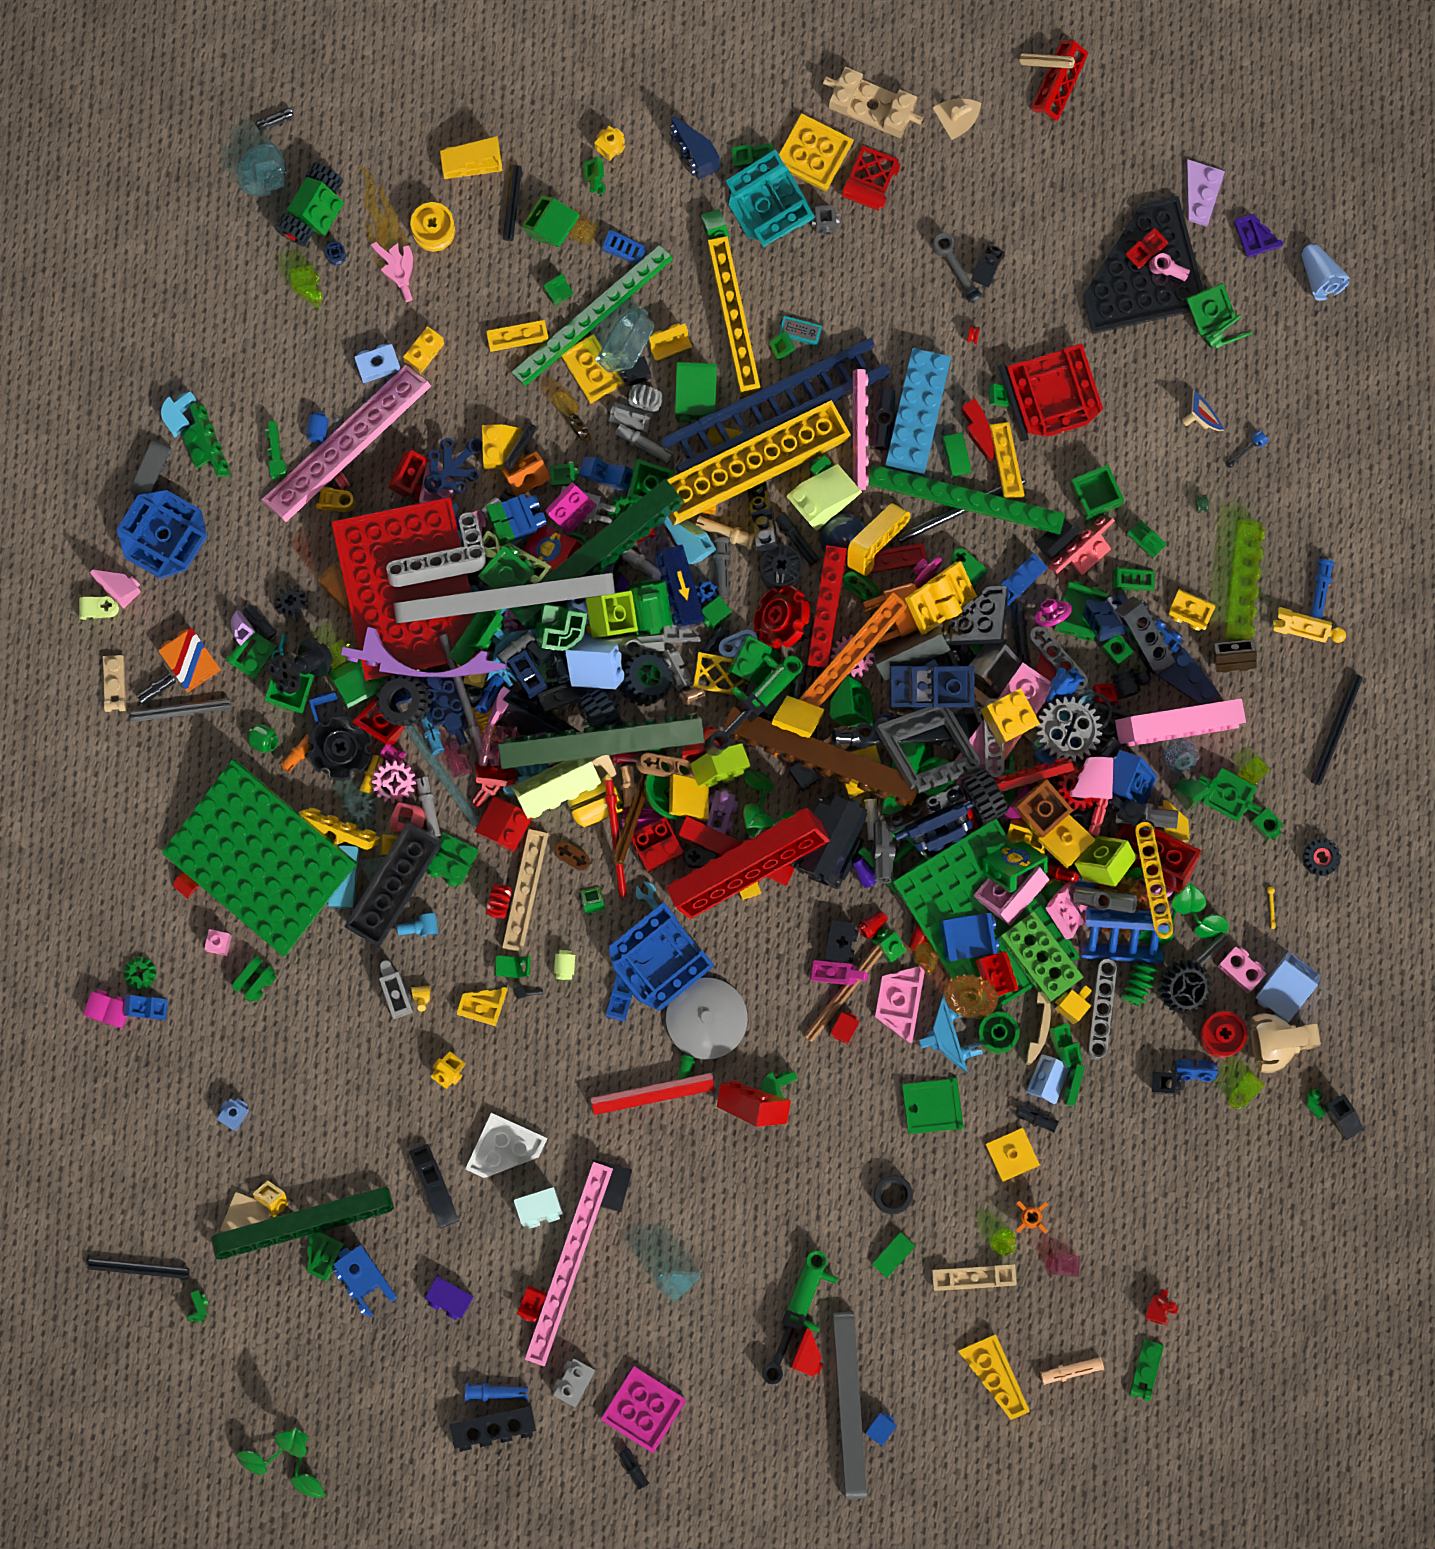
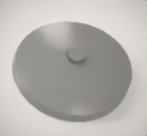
[666,978,748,1060]

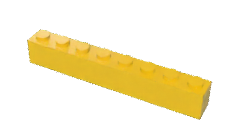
[708,236,760,397]

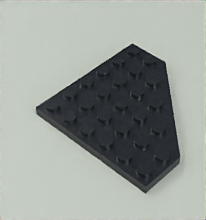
[1083,196,1204,334]

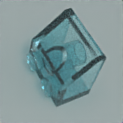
[656,1271,703,1304]

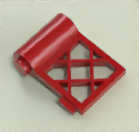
[842,146,901,211]

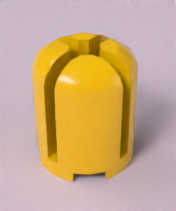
[568,775,625,827]

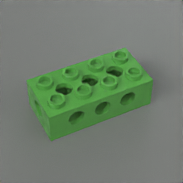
[999,912,1083,1004]

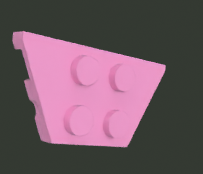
[875,965,926,1043]

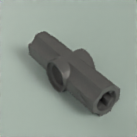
[1116,803,1178,830]
[871,820,896,884]
[1073,886,1138,913]

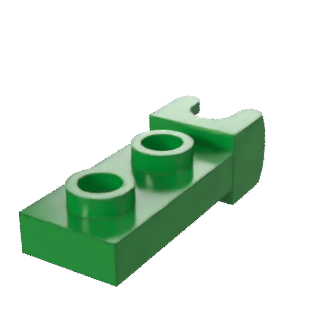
[265,421,287,479]

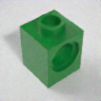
[701,209,729,240]
[700,596,732,629]
[1101,634,1133,667]
[1250,807,1284,841]

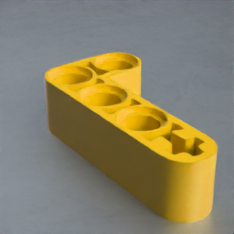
[847,503,910,576]

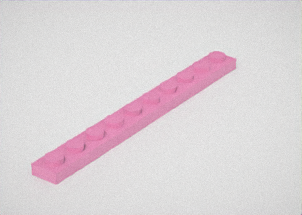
[525,1162,613,1366]

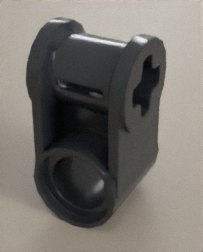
[684,847,721,868]

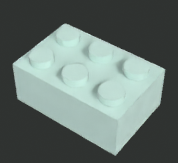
[514,1187,563,1229]

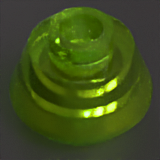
[989,1229,1016,1255]

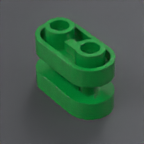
[231,956,277,1003]

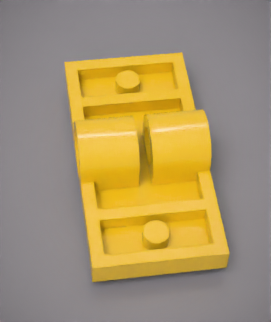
[905,561,977,634]
[298,808,381,850]

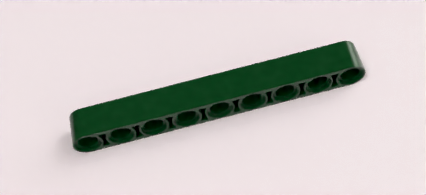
[211,1187,394,1260]

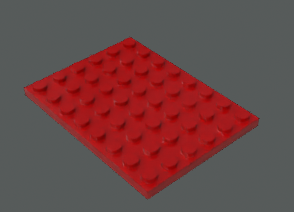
[331,497,484,681]

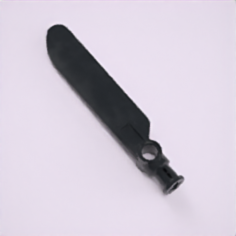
[831,713,983,749]

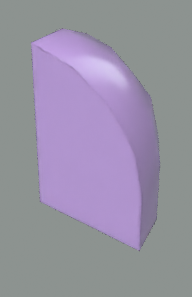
[230,610,255,645]

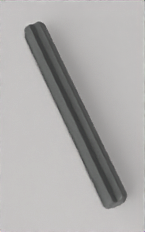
[131,698,231,722]

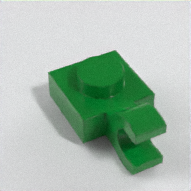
[583,157,606,194]

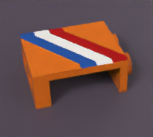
[158,628,221,693]

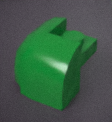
[536,604,587,651]

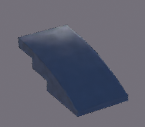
[890,665,974,708]

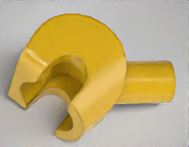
[411,986,431,1011]

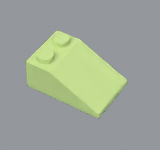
[787,464,862,531]

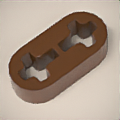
[555,841,590,871]

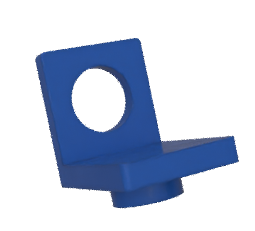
[309,692,338,724]

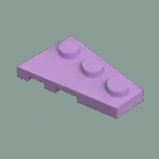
[1187,159,1225,227]

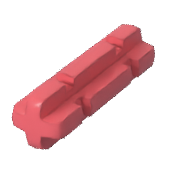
[1088,798,1108,836]

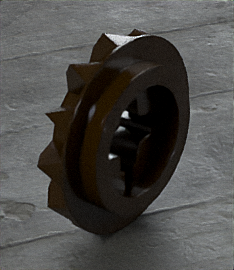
[569,413,591,442]

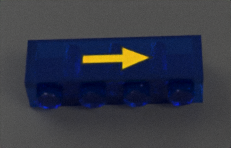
[655,544,705,630]

